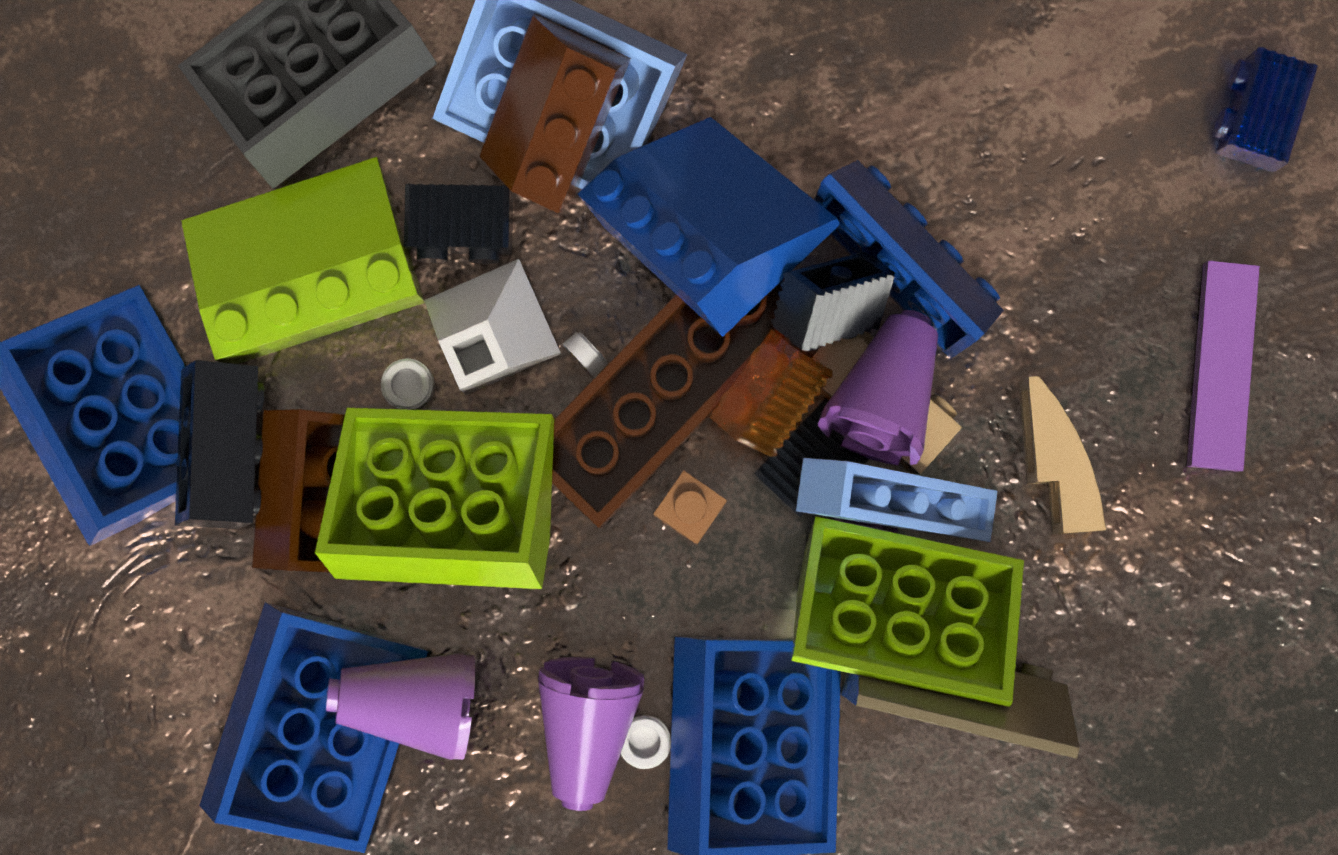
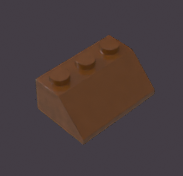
[479,13,631,213]
[252,409,345,573]

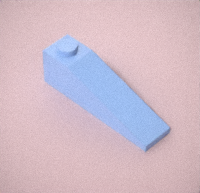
[796,458,998,542]

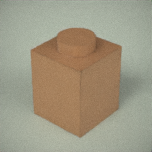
[653,470,727,545]

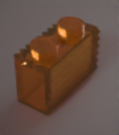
[710,329,833,457]

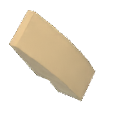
[1018,376,1106,534]

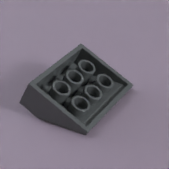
[178,0,437,189]

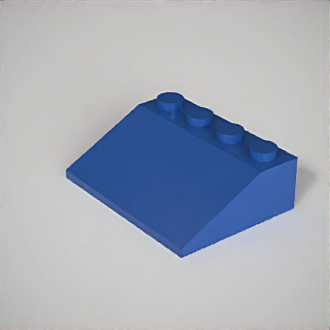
[577,117,840,337]
[814,160,1004,359]
[0,285,186,546]
[199,602,428,853]
[667,637,841,855]

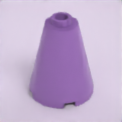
[818,310,938,465]
[326,653,475,760]
[538,657,644,811]

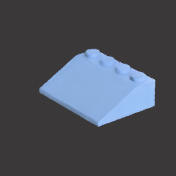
[432,0,687,189]

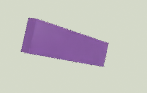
[1186,261,1260,472]

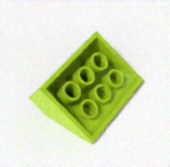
[181,157,425,364]
[315,408,554,589]
[791,516,1024,707]

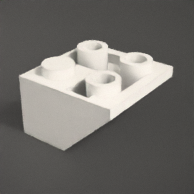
[424,259,561,395]

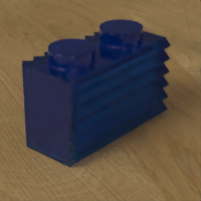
[1213,47,1318,172]

